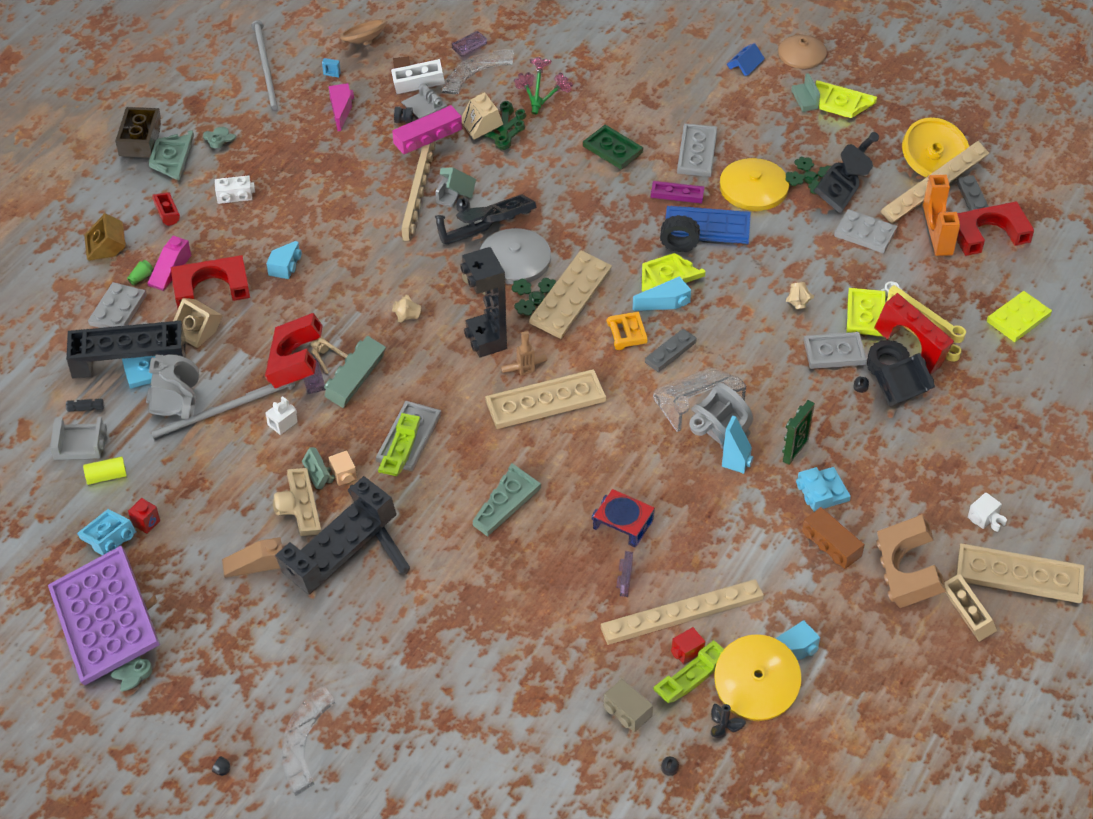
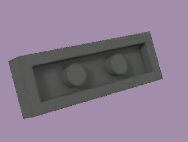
[956,175,989,211]
[645,329,697,373]

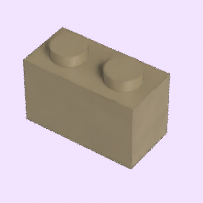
[603,679,653,732]

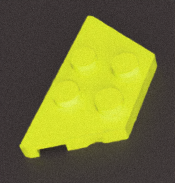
[815,80,877,118]
[642,253,706,292]

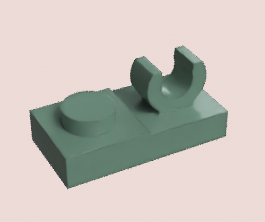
[302,447,335,489]

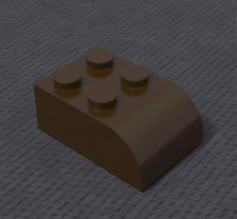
[115,107,161,158]

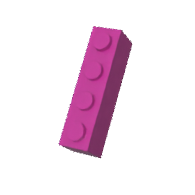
[392,105,462,154]

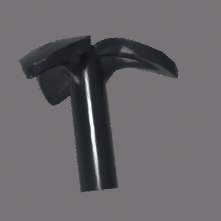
[711,704,746,738]

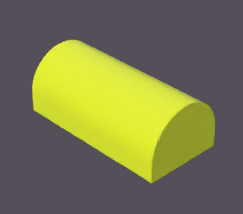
[83,456,127,485]

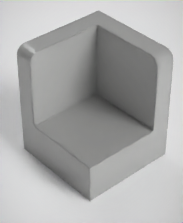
[436,177,460,207]

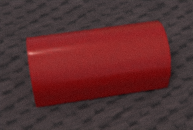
[152,192,180,226]

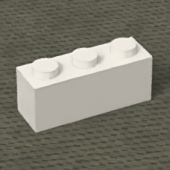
[391,59,445,94]

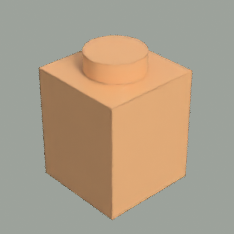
[328,451,357,486]

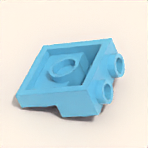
[796,467,851,512]
[77,509,136,555]

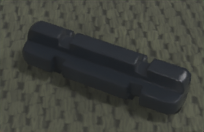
[66,398,104,412]

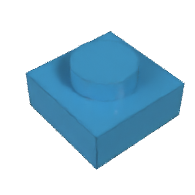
[322,58,341,77]

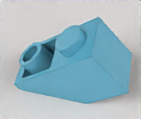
[266,241,302,279]

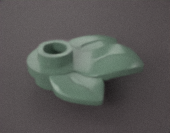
[203,127,236,148]
[111,656,152,692]

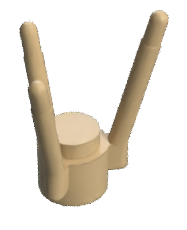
[310,336,348,374]

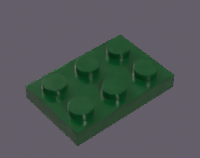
[583,125,644,169]
[782,400,815,465]

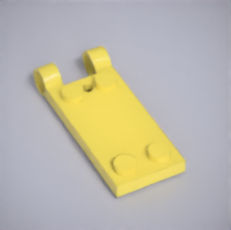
[887,285,966,362]

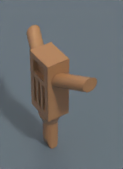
[501,331,547,376]

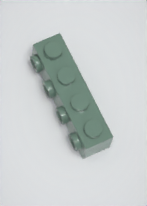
[324,336,386,408]

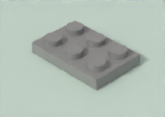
[834,209,897,253]
[88,282,146,328]
[804,332,867,369]

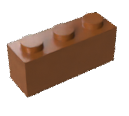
[802,507,865,569]

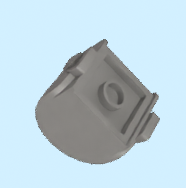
[146,355,199,419]
[689,383,753,450]

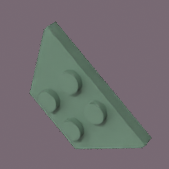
[149,130,194,180]

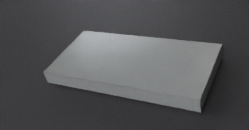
[677,123,717,177]
[376,401,441,471]

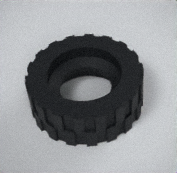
[660,215,700,252]
[867,340,910,375]

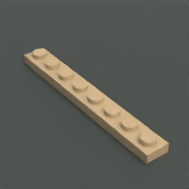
[402,141,436,241]
[881,141,989,224]
[601,579,764,645]

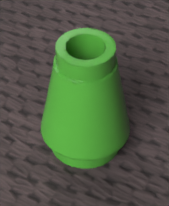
[127,260,154,286]

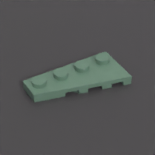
[473,463,541,537]

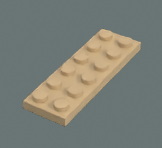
[529,250,612,339]
[485,369,606,429]
[956,543,1084,603]

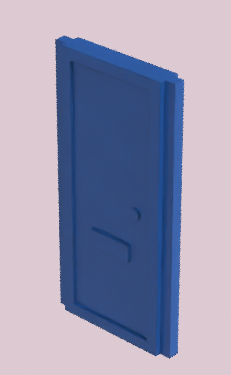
[666,206,751,244]

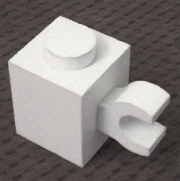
[266,396,298,435]
[968,493,1007,532]

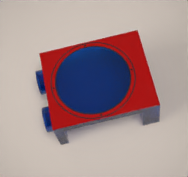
[591,489,655,548]

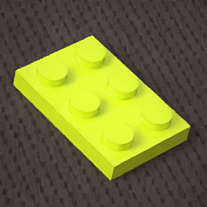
[846,288,885,336]
[987,291,1052,342]

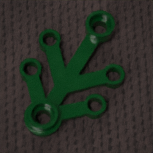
[484,101,526,150]

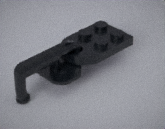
[813,132,879,213]
[435,194,537,244]

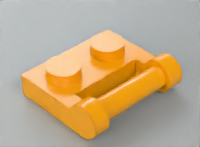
[606,312,648,350]

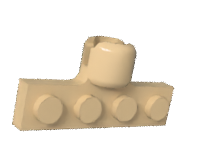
[273,468,321,536]

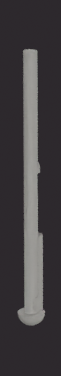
[251,20,278,110]
[151,382,295,439]

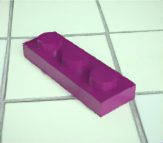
[650,181,705,203]

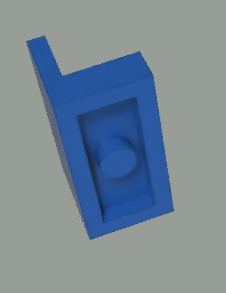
[727,43,765,76]

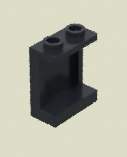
[874,353,935,407]

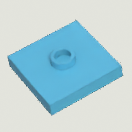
[122,356,155,389]

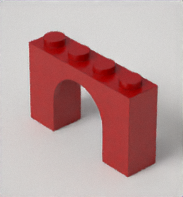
[956,201,1034,256]
[170,255,250,309]
[874,293,954,374]
[265,313,323,389]

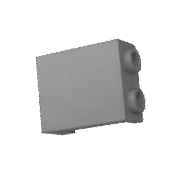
[50,417,107,460]

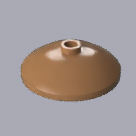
[340,19,387,45]
[778,34,827,69]

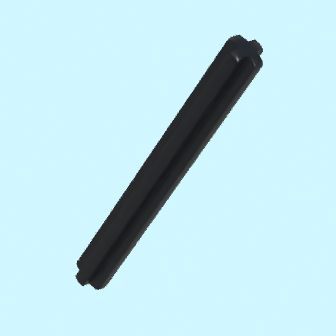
[348,484,410,574]

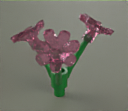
[514,57,573,115]

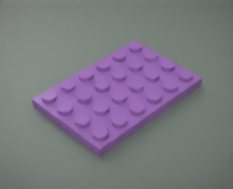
[48,546,160,686]

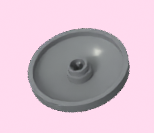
[480,228,551,284]

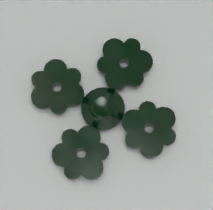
[785,156,831,194]
[511,278,556,316]

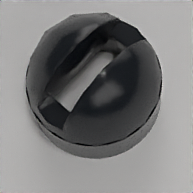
[456,197,470,212]
[853,376,869,393]
[212,756,231,776]
[661,756,679,776]

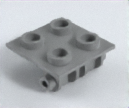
[401,84,447,119]

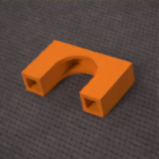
[923,174,960,256]

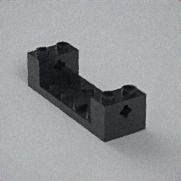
[460,247,507,358]
[66,320,186,379]
[275,476,397,595]

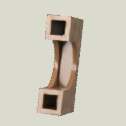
[876,515,946,608]

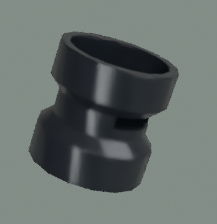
[394,106,413,124]

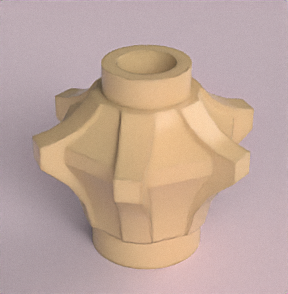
[786,282,814,309]
[392,295,421,323]

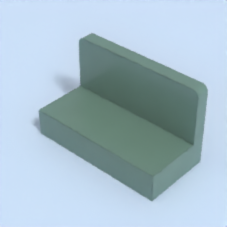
[791,73,820,112]
[440,168,476,198]

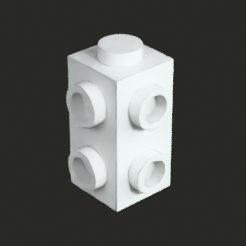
[215,176,255,204]

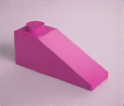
[328,83,354,131]
[148,236,192,291]

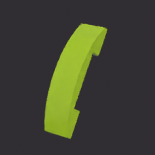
[378,413,420,476]
[653,640,724,703]

